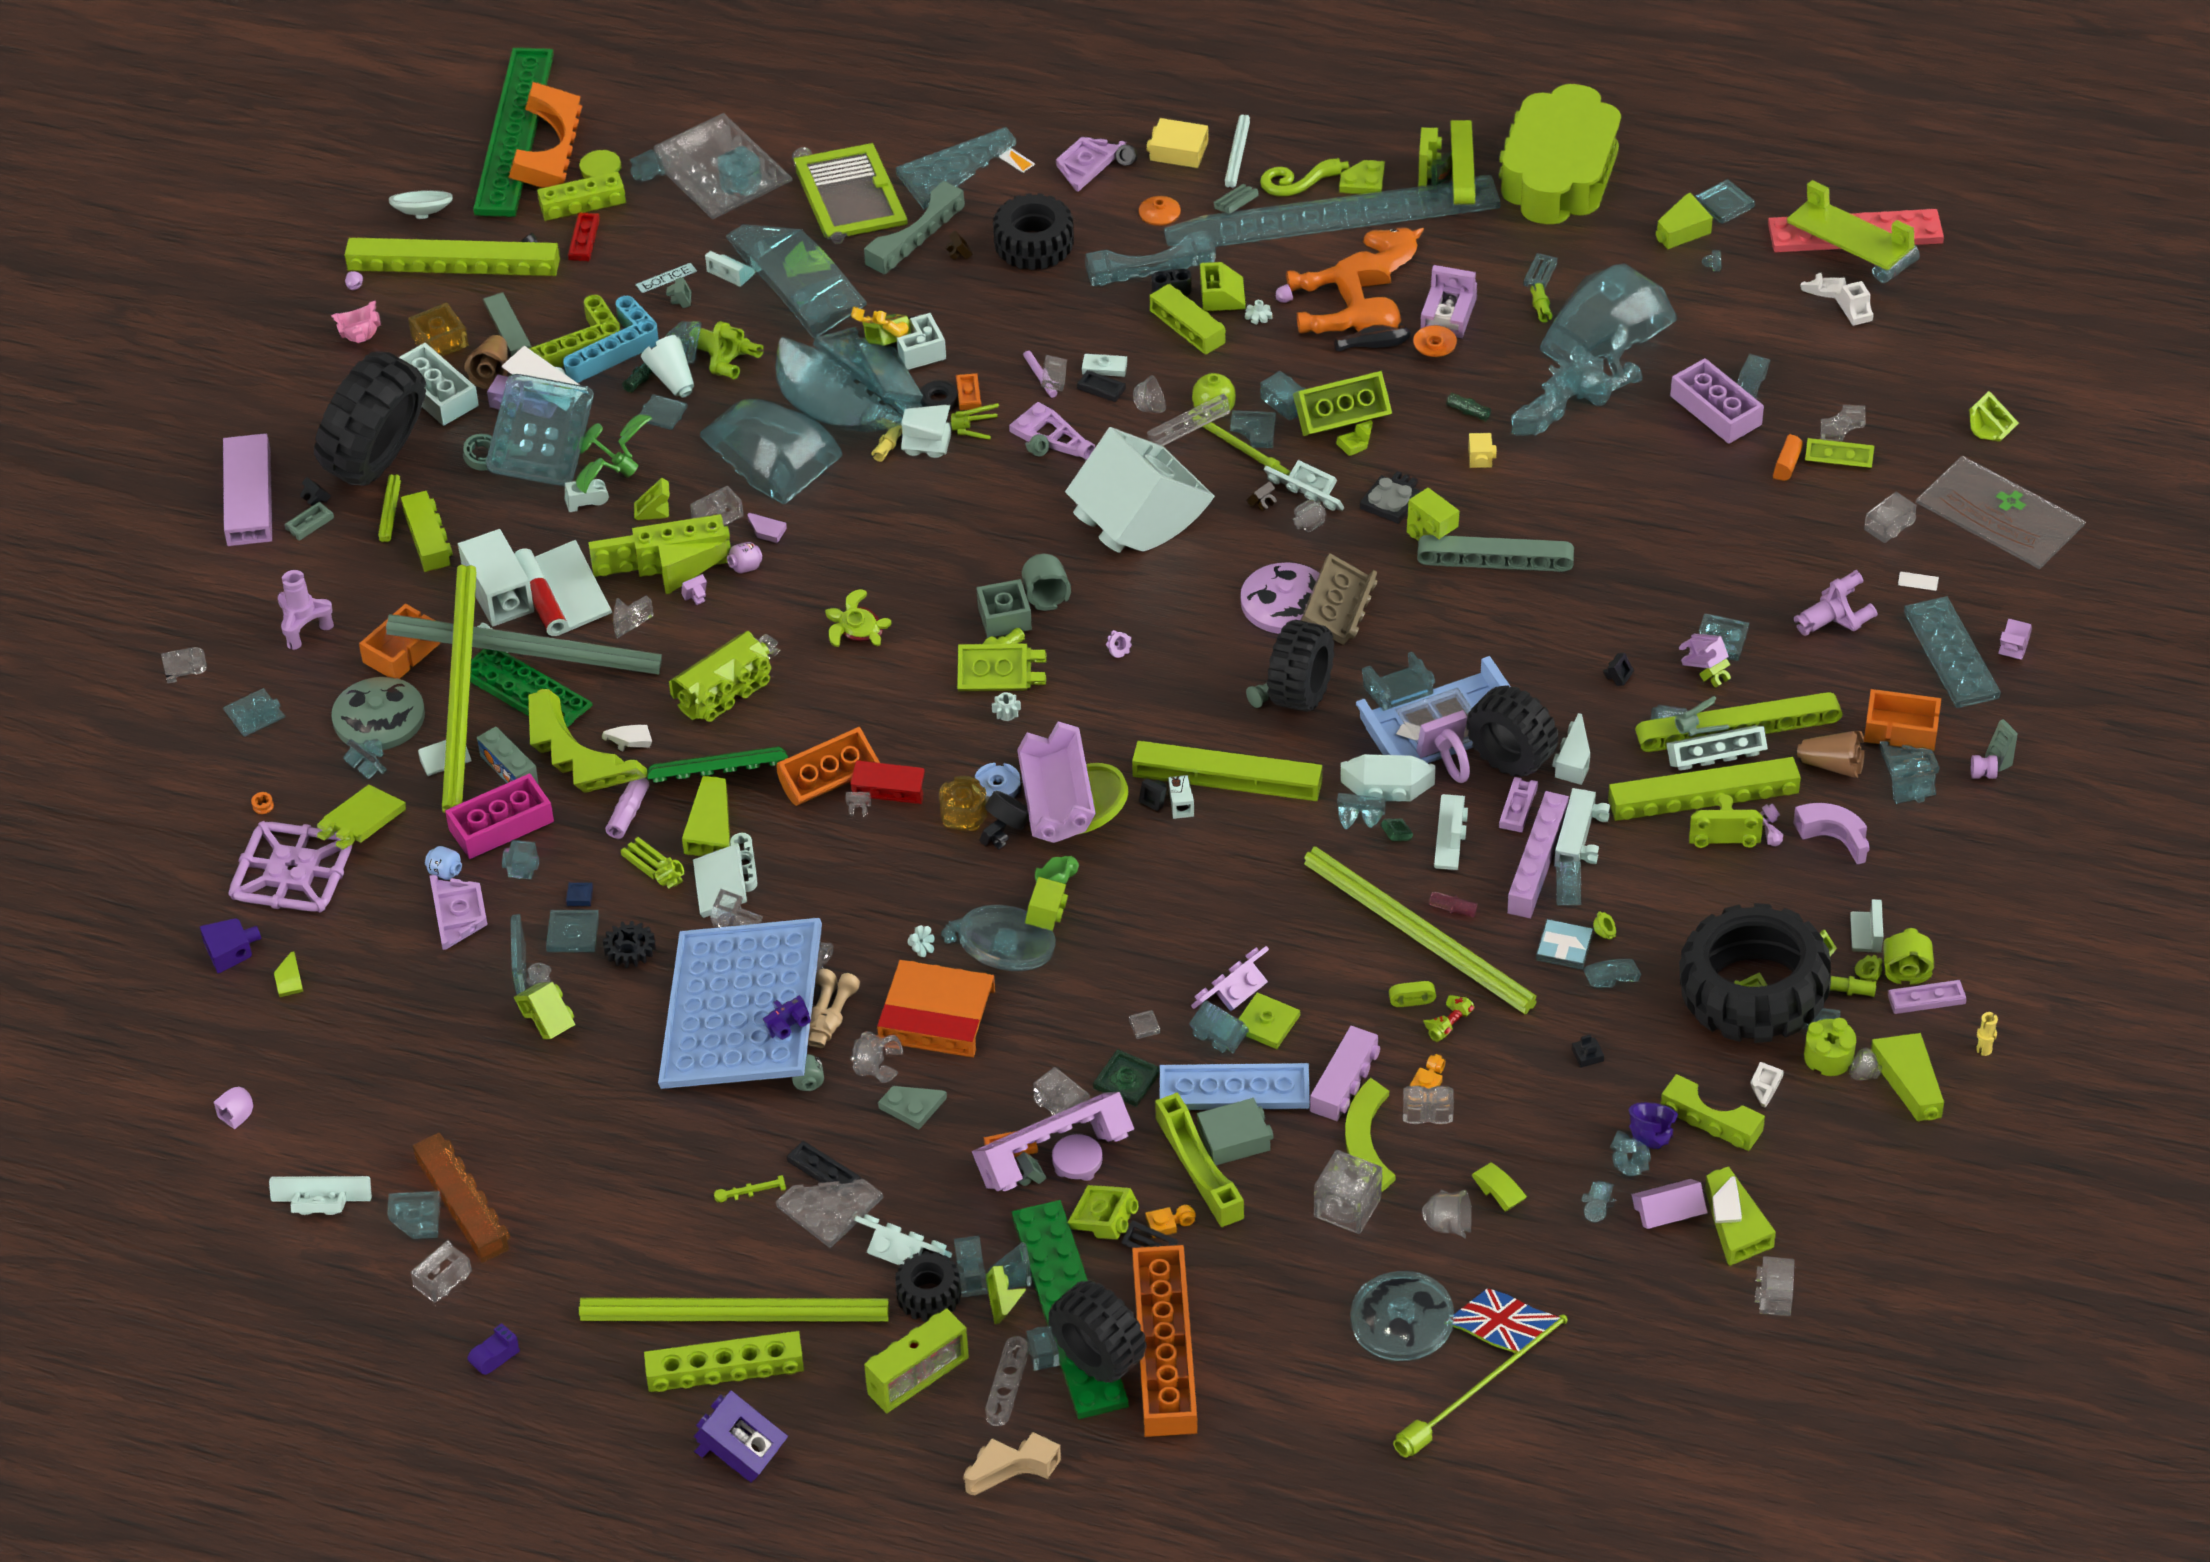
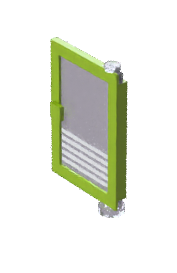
[792,143,908,244]

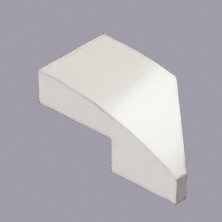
[1801,273,1846,298]
[602,725,652,752]
[1750,1062,1784,1108]
[1712,1177,1742,1223]

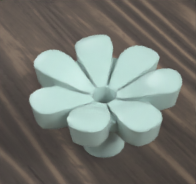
[1245,300,1273,324]
[908,925,935,957]

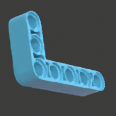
[563,296,659,383]

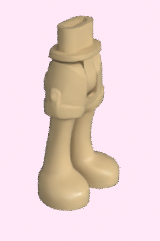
[808,969,860,1048]

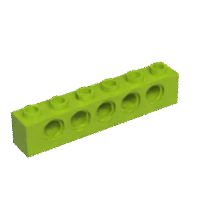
[644,1331,804,1392]

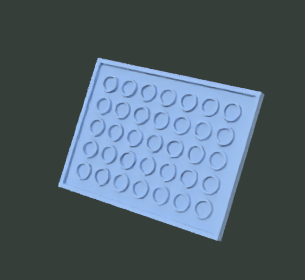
[658,918,822,1089]

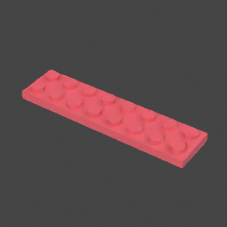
[1768,209,1944,252]

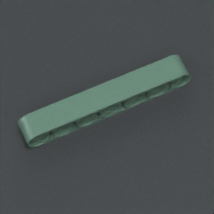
[1417,535,1574,572]

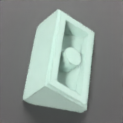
[418,740,472,776]

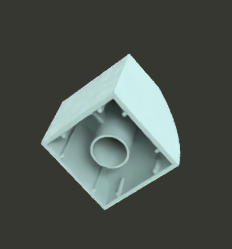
[1065,427,1215,552]

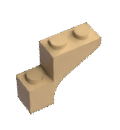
[963,1432,1061,1495]

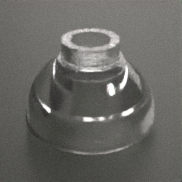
[1849,1047,1882,1081]

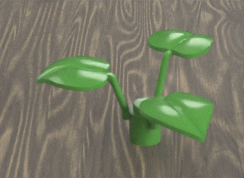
[575,414,653,494]

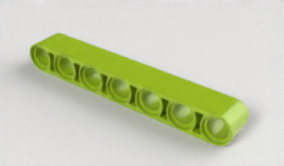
[1451,120,1475,205]

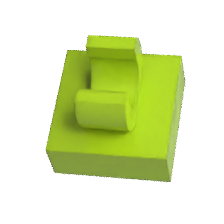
[1699,658,1731,687]

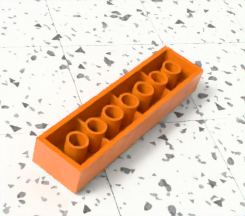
[1132,1245,1197,1437]

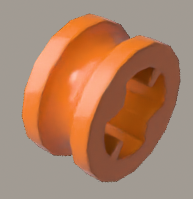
[251,792,274,814]

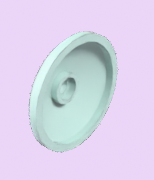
[389,191,452,219]

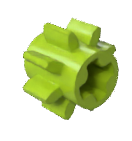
[655,857,684,889]

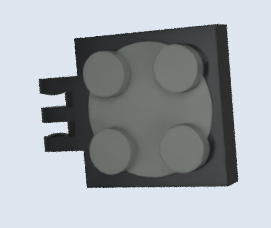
[1360,471,1420,524]

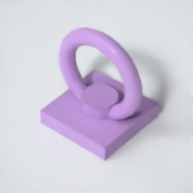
[1416,710,1470,783]

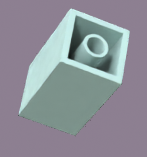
[458,529,534,627]

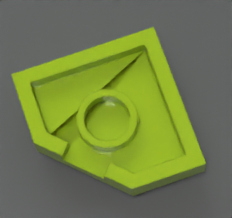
[1339,160,1385,195]

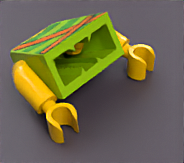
[851,307,915,346]

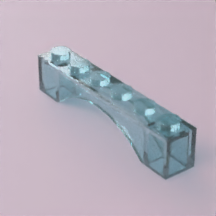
[1085,229,1216,286]

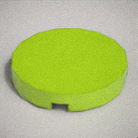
[579,150,621,179]

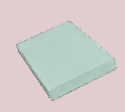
[693,844,747,918]

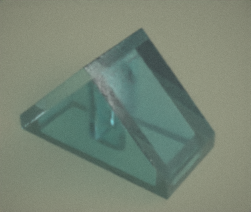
[988,1242,1031,1289]

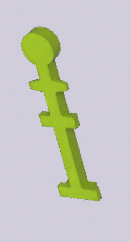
[714,1175,786,1202]

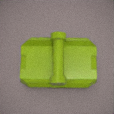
[1689,795,1763,848]

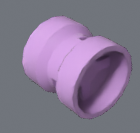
[1971,755,1998,779]

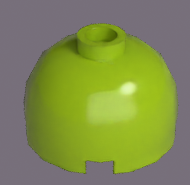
[1192,373,1235,416]

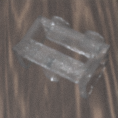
[690,485,744,529]
[411,1240,472,1303]

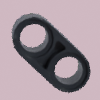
[1151,268,1192,296]

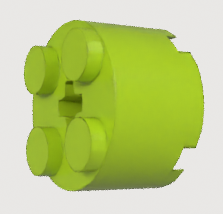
[1883,928,1934,985]
[1804,1018,1856,1076]

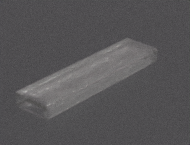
[1147,394,1230,446]

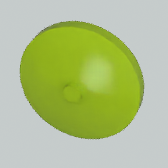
[1077,763,1128,835]

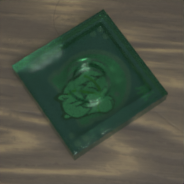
[1093,1049,1160,1107]

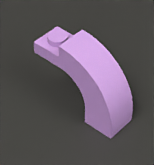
[1793,803,1869,864]

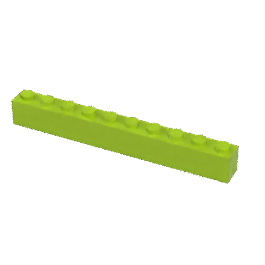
[345,238,560,276]

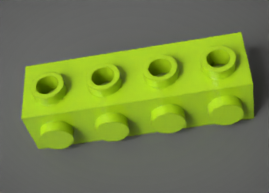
[537,172,626,221]

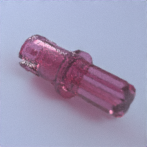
[1429,891,1478,918]

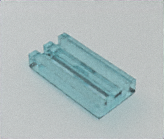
[1524,253,1557,290]

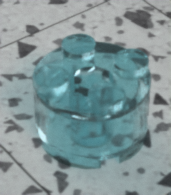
[718,146,761,196]

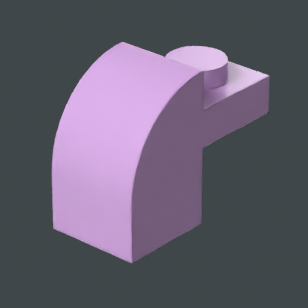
[1999,619,2032,660]

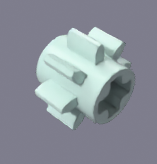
[992,692,1021,721]

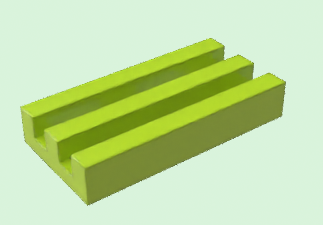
[621,837,667,880]

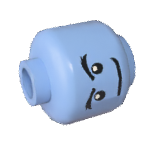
[425,846,462,880]

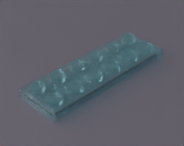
[1904,596,2001,708]

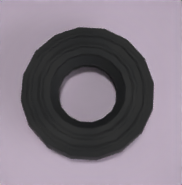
[919,380,958,412]

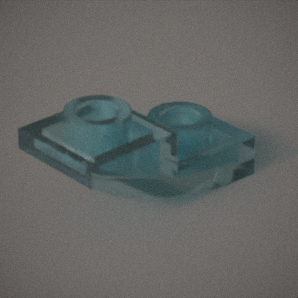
[1583,959,1641,988]

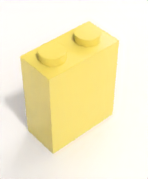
[1147,118,1208,168]

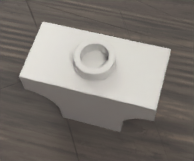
[1835,281,1874,326]

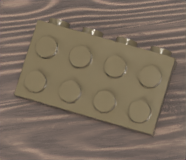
[1301,553,1378,645]

